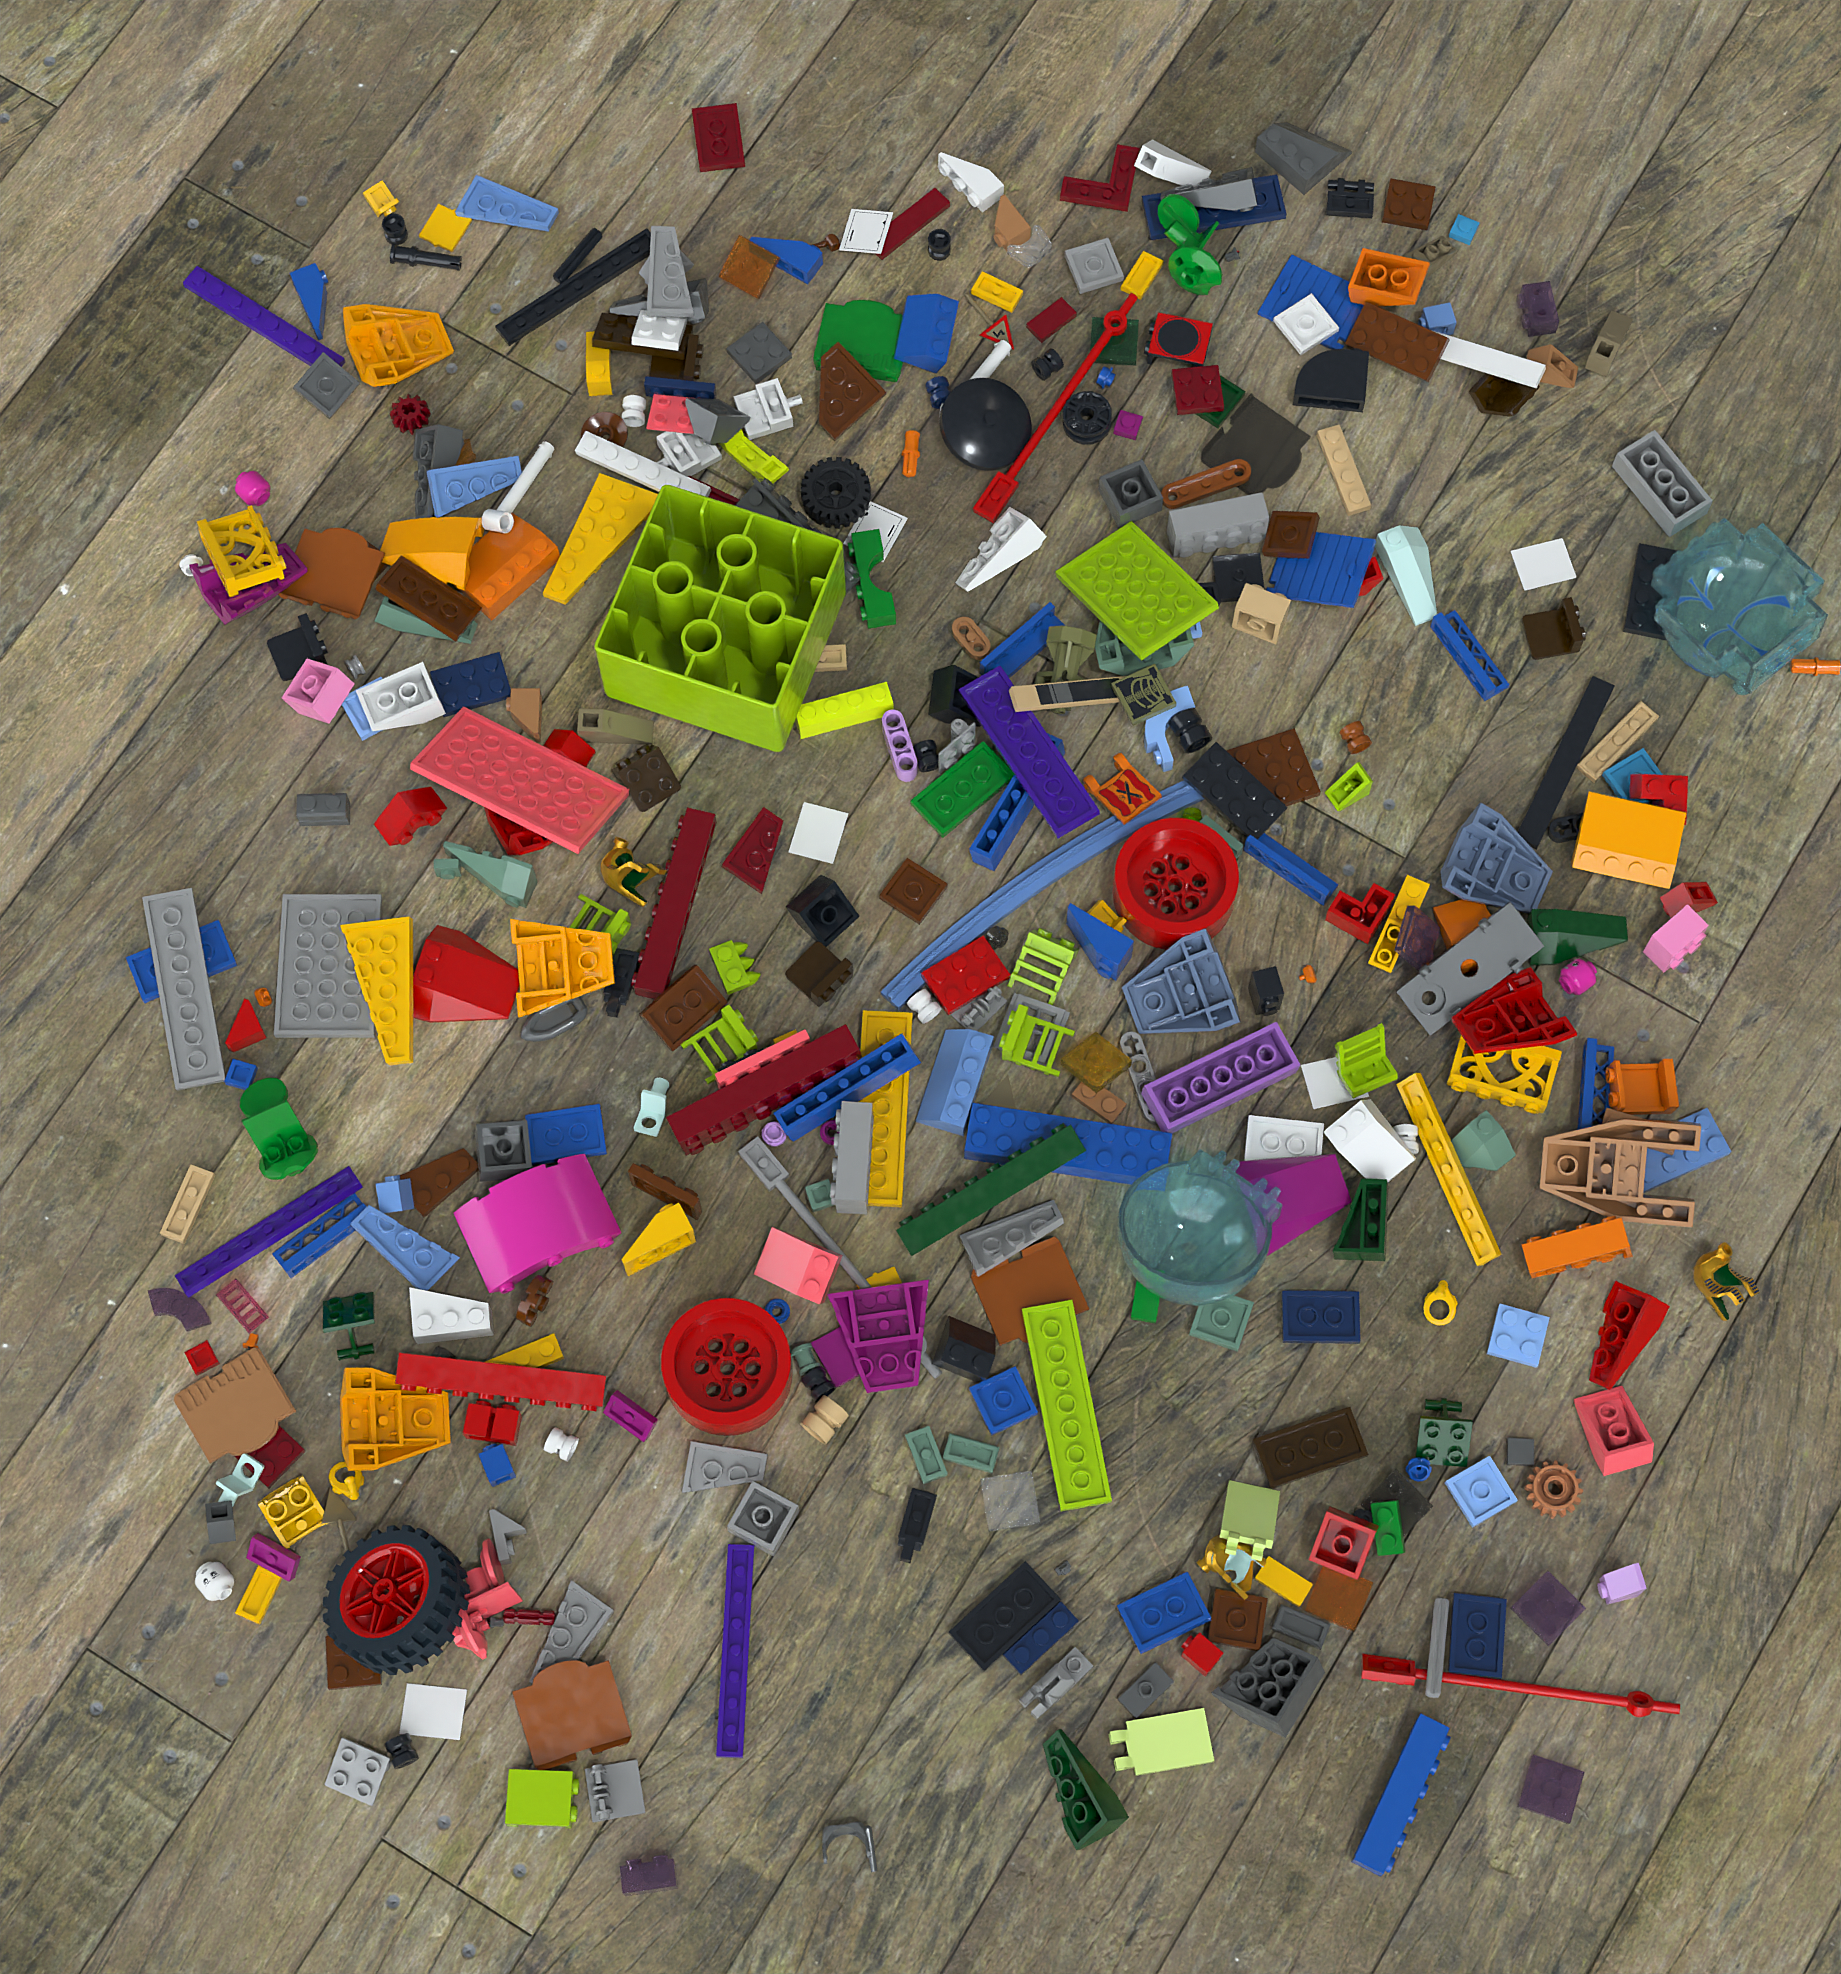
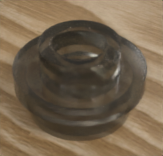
[986,926,1008,950]

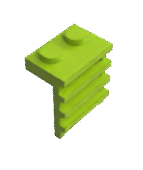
[569,893,631,954]
[1007,928,1079,1005]
[999,1004,1075,1077]
[681,1005,759,1085]
[1335,1023,1398,1099]

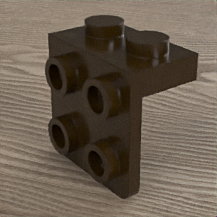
[649,334,704,381]
[1468,373,1540,417]
[1522,597,1586,660]
[612,744,681,812]
[785,942,853,1007]

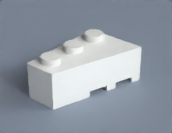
[409,1287,494,1344]

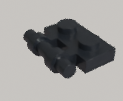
[1326,178,1374,219]

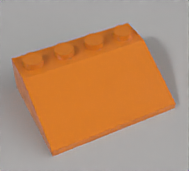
[451,513,560,621]

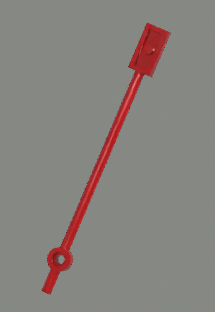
[973,293,1138,523]
[1361,1654,1680,1717]

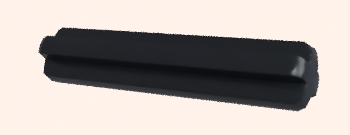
[553,228,602,284]

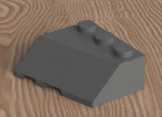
[1255,122,1352,195]
[1211,1638,1325,1738]

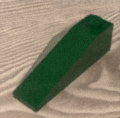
[1527,909,1628,966]
[1043,1729,1129,1850]

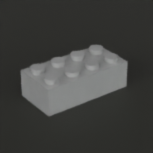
[1612,430,1713,537]
[1166,492,1269,558]
[830,1101,874,1215]

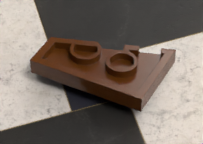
[400,1148,479,1218]

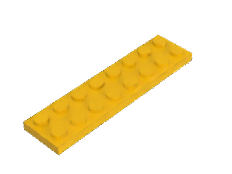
[858,1010,913,1207]

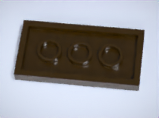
[592,313,693,360]
[1252,1407,1369,1489]

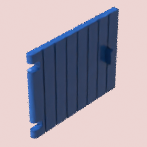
[1258,255,1364,350]
[1266,532,1376,608]

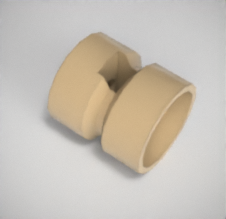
[800,1395,849,1445]

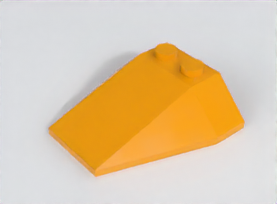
[343,304,454,387]
[340,1368,451,1471]

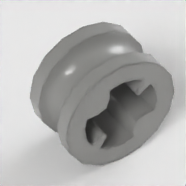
[345,655,366,679]

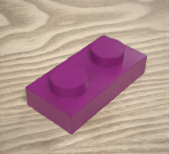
[603,1390,658,1442]
[246,1533,301,1582]

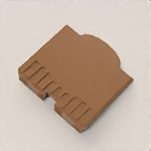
[174,1347,296,1464]

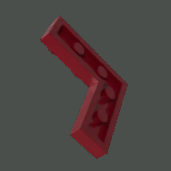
[1060,144,1140,212]

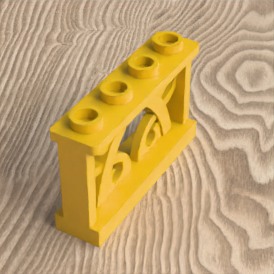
[197,505,286,597]
[1447,1034,1562,1114]

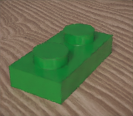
[1371,1500,1405,1556]

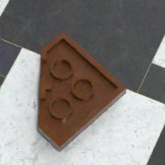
[819,342,886,441]

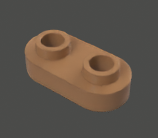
[952,617,990,660]

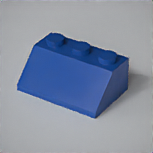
[894,294,959,374]

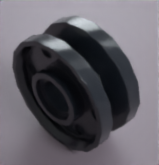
[1063,391,1112,445]

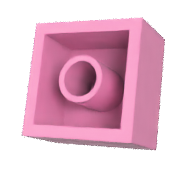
[282,659,354,724]
[1643,904,1709,973]

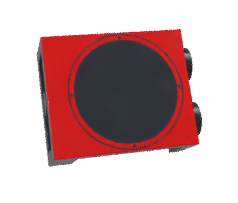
[1144,312,1213,367]

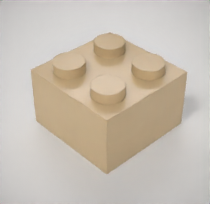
[1232,583,1291,644]

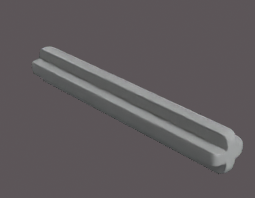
[1425,1598,1449,1698]

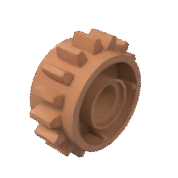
[1525,1460,1583,1519]

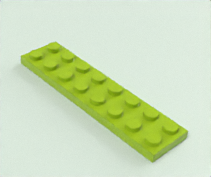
[1022,1300,1112,1512]

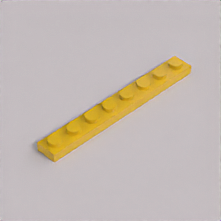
[1396,1073,1502,1266]

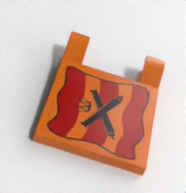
[1083,753,1162,825]

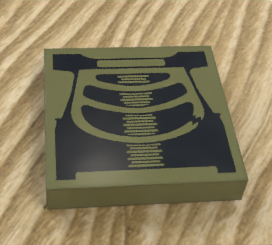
[1111,664,1177,726]

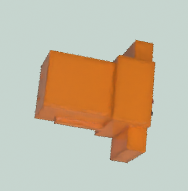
[243,1333,259,1350]

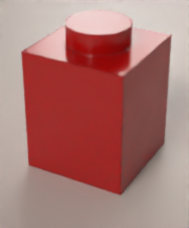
[1181,1632,1224,1677]

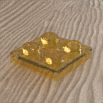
[1061,1032,1132,1094]

